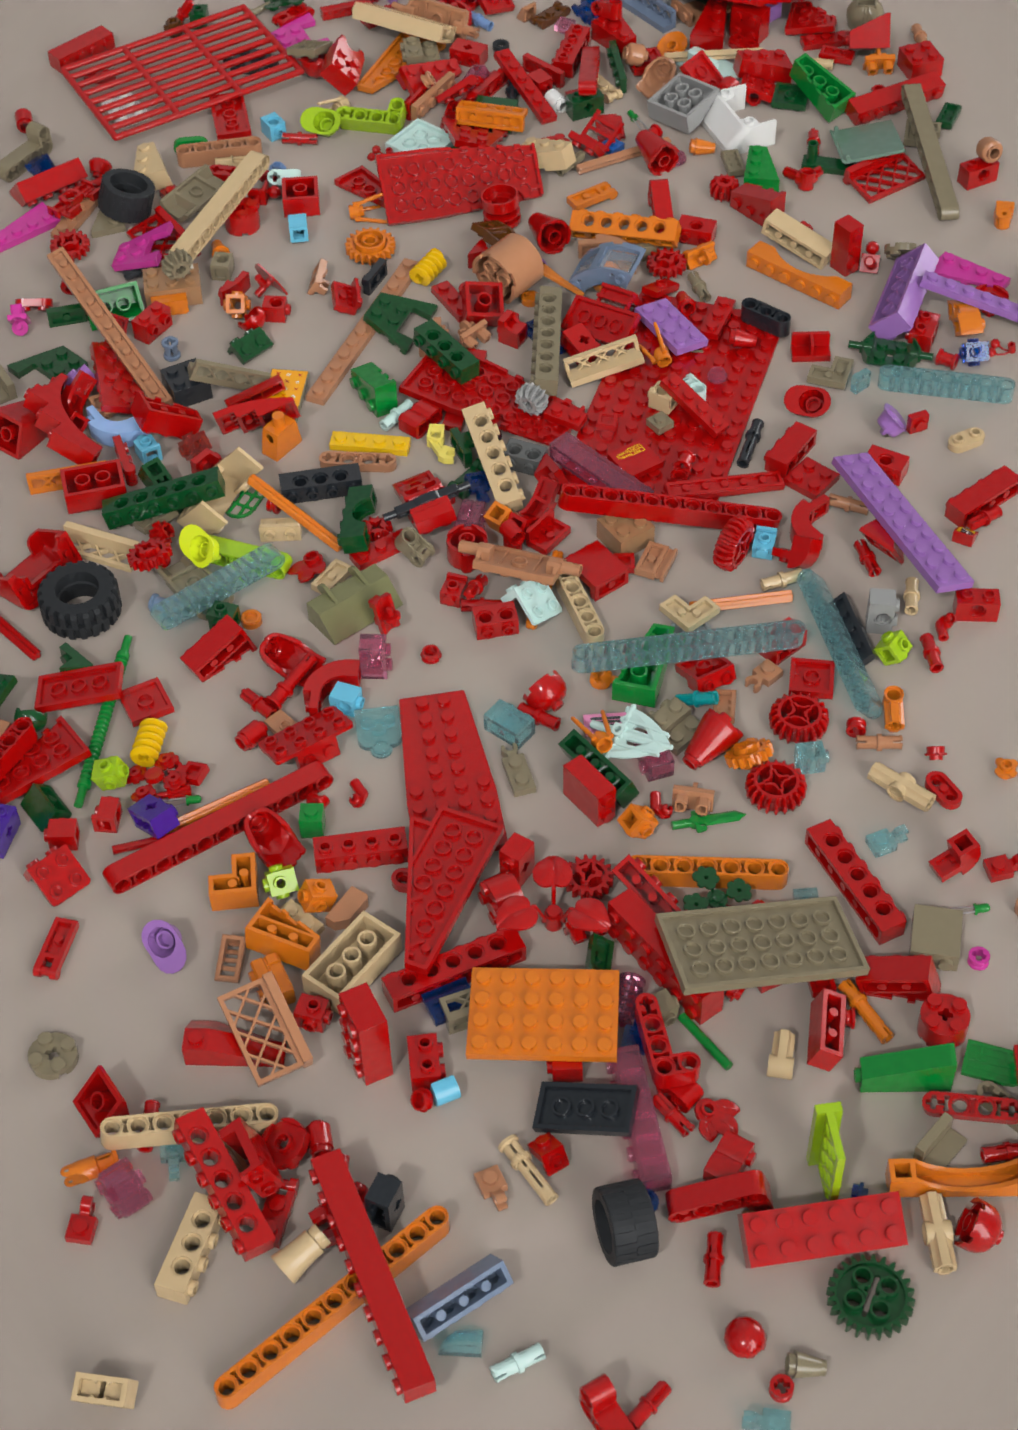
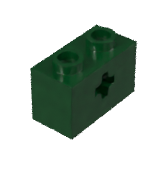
[566,87,604,121]

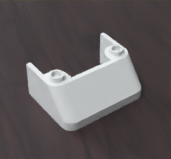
[701,84,777,154]

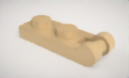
[597,74,623,104]

